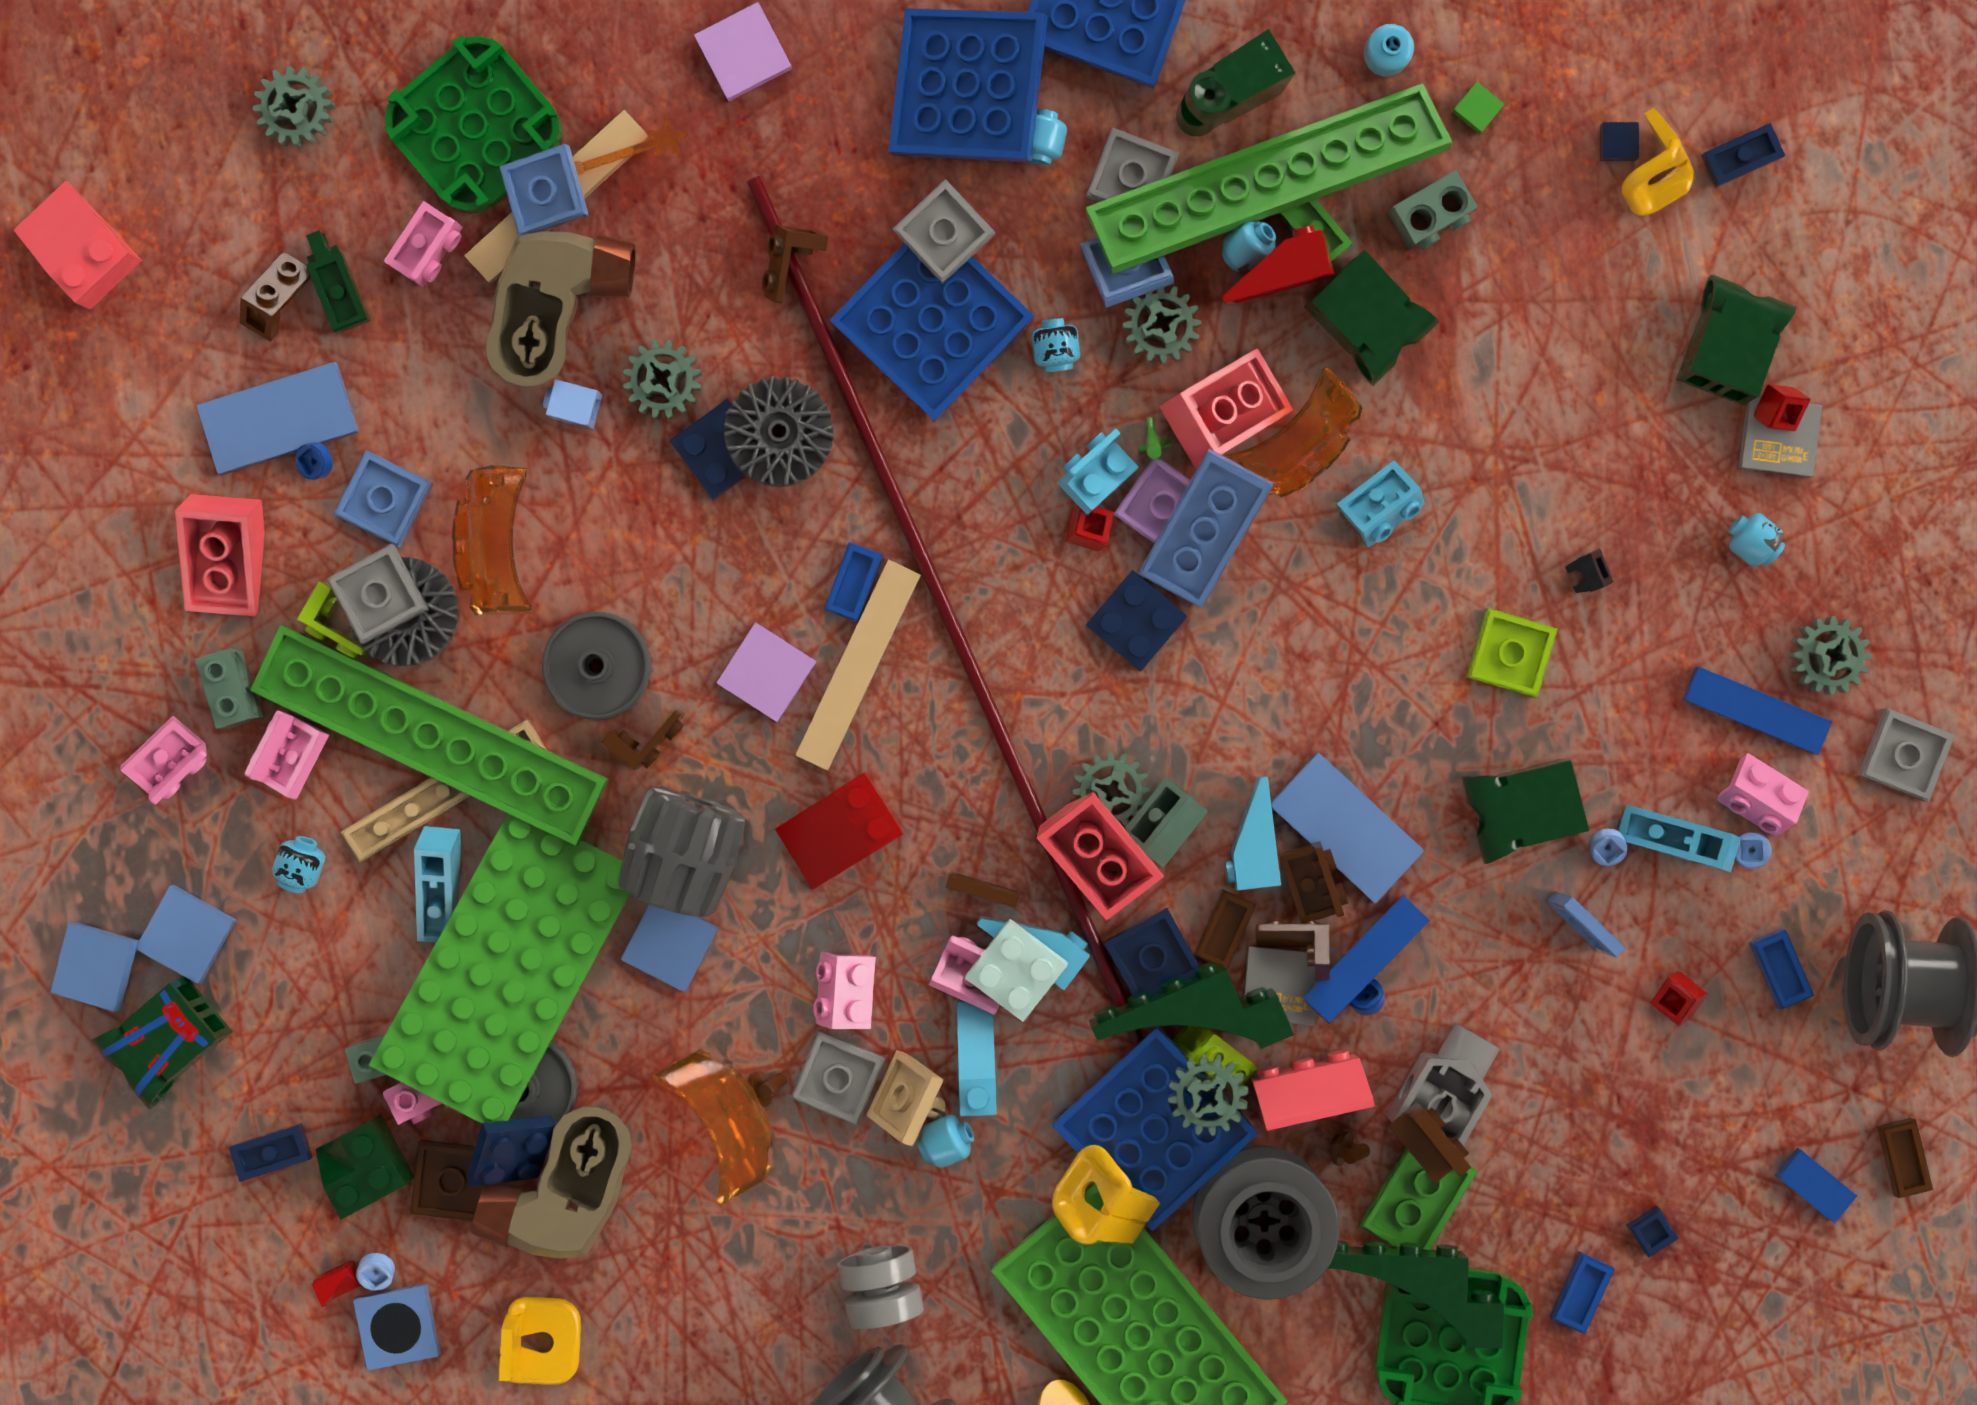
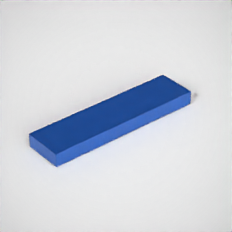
[1682,666,1832,755]
[1302,895,1430,1024]

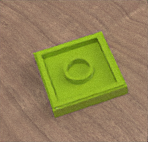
[1466,608,1558,698]

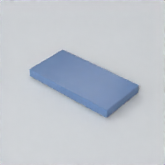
[196,362,359,475]
[1138,449,1273,608]
[1271,752,1425,904]

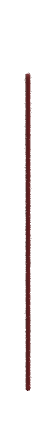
[747,176,1144,1047]

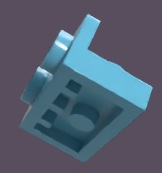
[1057,429,1139,515]
[1337,460,1425,547]

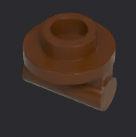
[746,1071,787,1108]
[1329,1130,1370,1166]

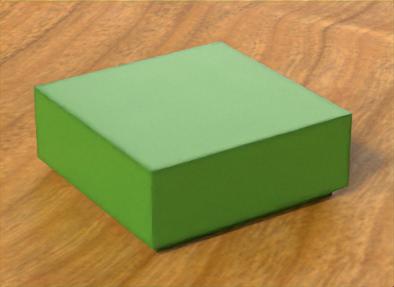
[1452,82,1504,135]

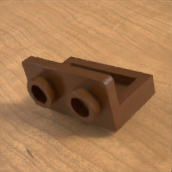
[1279,841,1348,923]
[1390,1102,1471,1182]

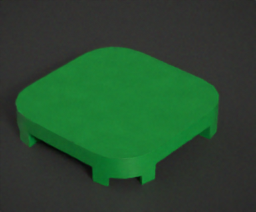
[384,35,563,214]
[1374,1267,1533,1405]

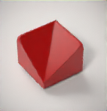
[1754,384,1811,431]
[1065,505,1114,551]
[1650,971,1708,1026]
[311,1260,362,1307]

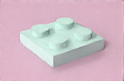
[965,919,1068,1022]

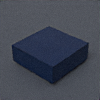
[1600,122,1639,161]
[1626,1206,1679,1258]

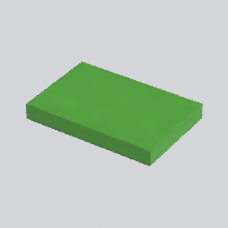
[1358,1147,1478,1250]

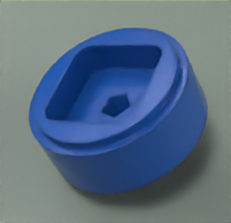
[295,443,333,480]
[1350,979,1385,1016]

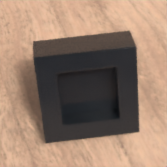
[1565,549,1614,593]

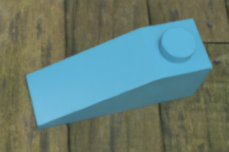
[1225,776,1281,891]
[1618,805,1741,873]
[414,826,461,943]
[977,916,1090,990]
[957,1001,997,1116]

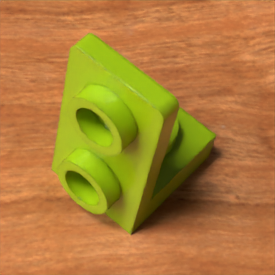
[297,581,370,659]
[1172,1026,1257,1093]

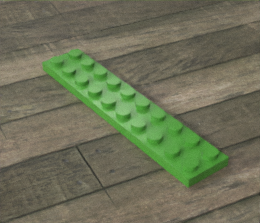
[1086,83,1452,274]
[250,625,609,846]

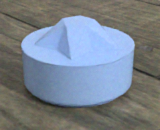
[1589,829,1627,866]
[1735,832,1772,869]
[356,1253,395,1291]

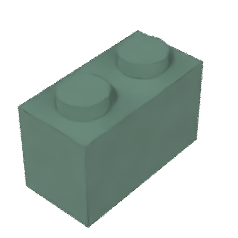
[1125,777,1208,868]

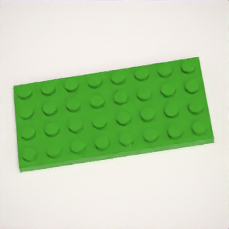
[369,814,630,1123]
[991,1182,1287,1405]

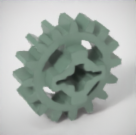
[253,66,336,148]
[1122,286,1202,365]
[623,340,703,420]
[1788,616,1872,695]
[1072,751,1151,827]
[1168,1053,1248,1136]

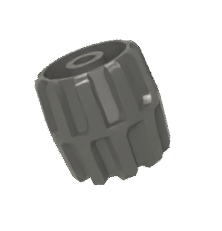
[618,786,745,917]

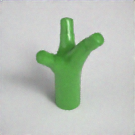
[1138,417,1173,459]

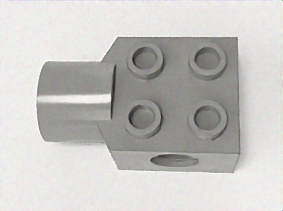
[1385,1023,1500,1146]

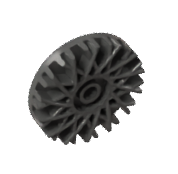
[724,376,834,487]
[349,557,460,666]
[542,612,653,720]
[481,1040,580,1125]

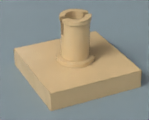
[866,1050,945,1147]

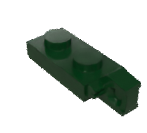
[306,230,371,334]

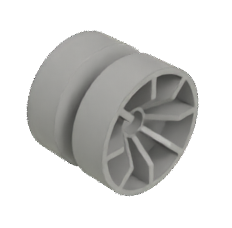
[837,1245,924,1329]

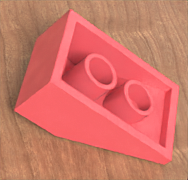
[14,181,143,310]
[1159,348,1294,469]
[175,494,265,617]

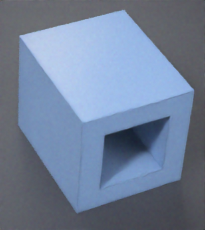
[543,379,603,430]

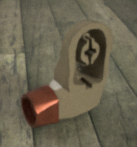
[485,231,636,387]
[472,1107,632,1259]

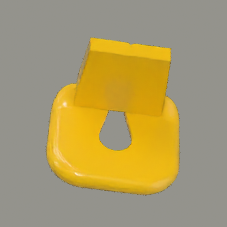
[1622,107,1694,216]
[1052,1145,1160,1245]
[499,1297,581,1385]

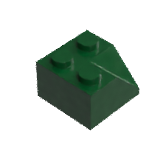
[316,1114,414,1220]

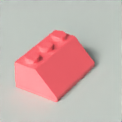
[1037,792,1164,921]
[1249,1050,1375,1131]

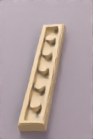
[464,109,650,284]
[795,559,921,771]
[341,720,546,863]

